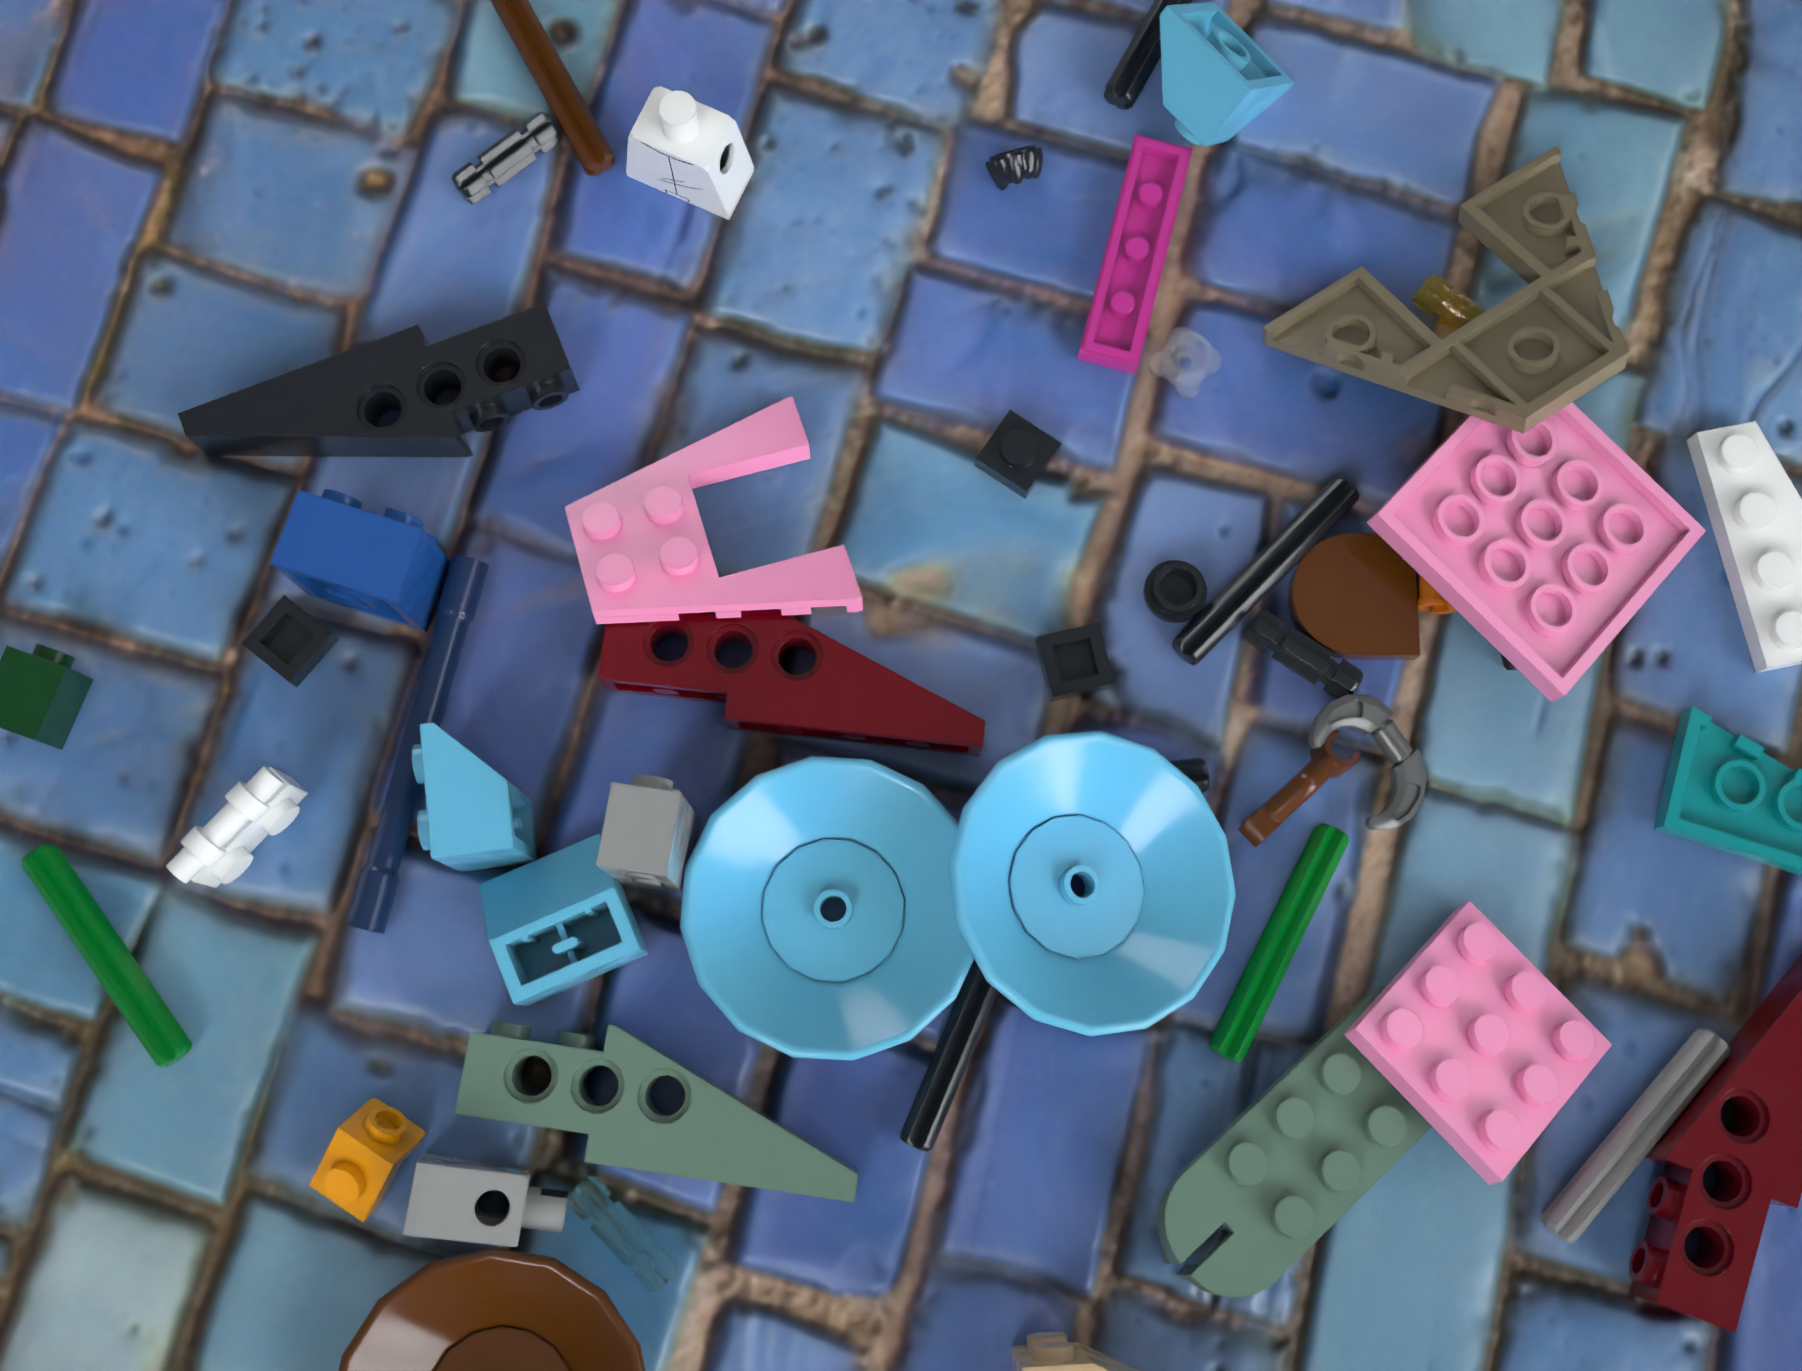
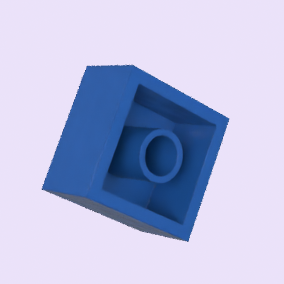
[270,489,450,632]

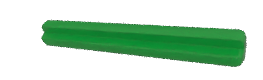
[1209,823,1349,1062]
[21,843,192,1067]

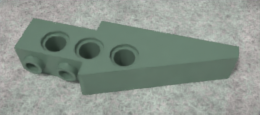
[455,1021,859,1203]

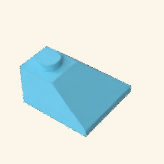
[1160,2,1295,147]

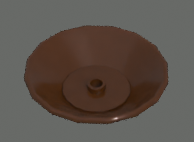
[339,1247,645,1371]

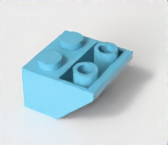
[412,722,537,872]
[478,833,650,1006]

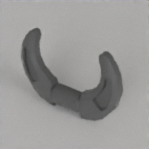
[1308,694,1427,830]

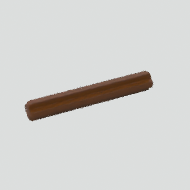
[491,0,615,176]

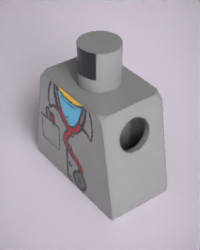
[403,1153,569,1247]

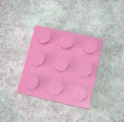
[1344,901,1612,1185]

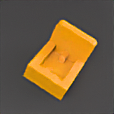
[309,1098,425,1223]

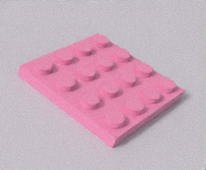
[1366,402,1706,702]

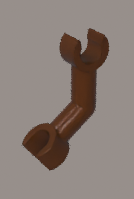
[1238,730,1360,848]

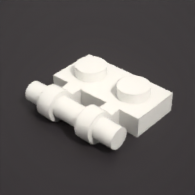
[166,766,308,888]

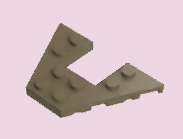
[1263,146,1629,433]

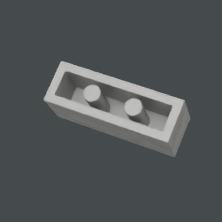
[596,774,700,894]

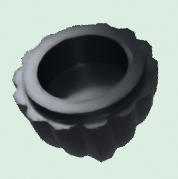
[985,145,1043,190]

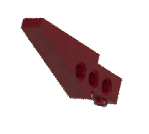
[598,609,985,756]
[1629,954,1802,1332]

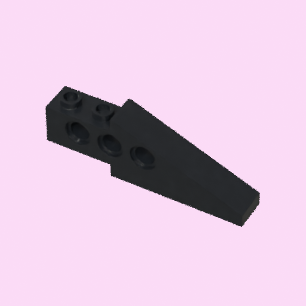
[178,302,580,457]

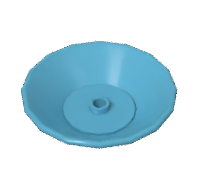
[948,731,1236,1036]
[680,756,974,1061]

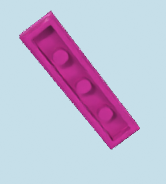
[1077,134,1193,374]

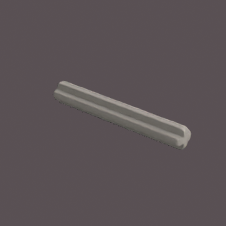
[1541,1029,1731,1243]

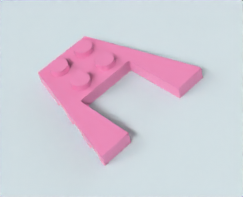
[565,396,863,624]

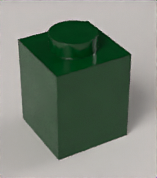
[0,644,93,750]

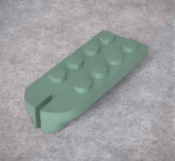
[1158,985,1432,1298]

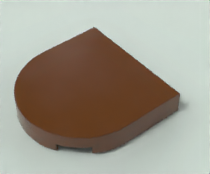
[1288,533,1420,660]

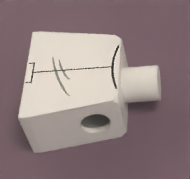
[626,86,754,220]

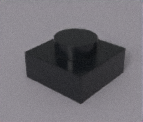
[975,410,1061,499]
[241,595,339,687]
[1035,623,1114,702]

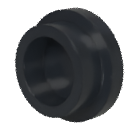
[1143,560,1207,623]

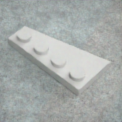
[1686,421,1802,673]

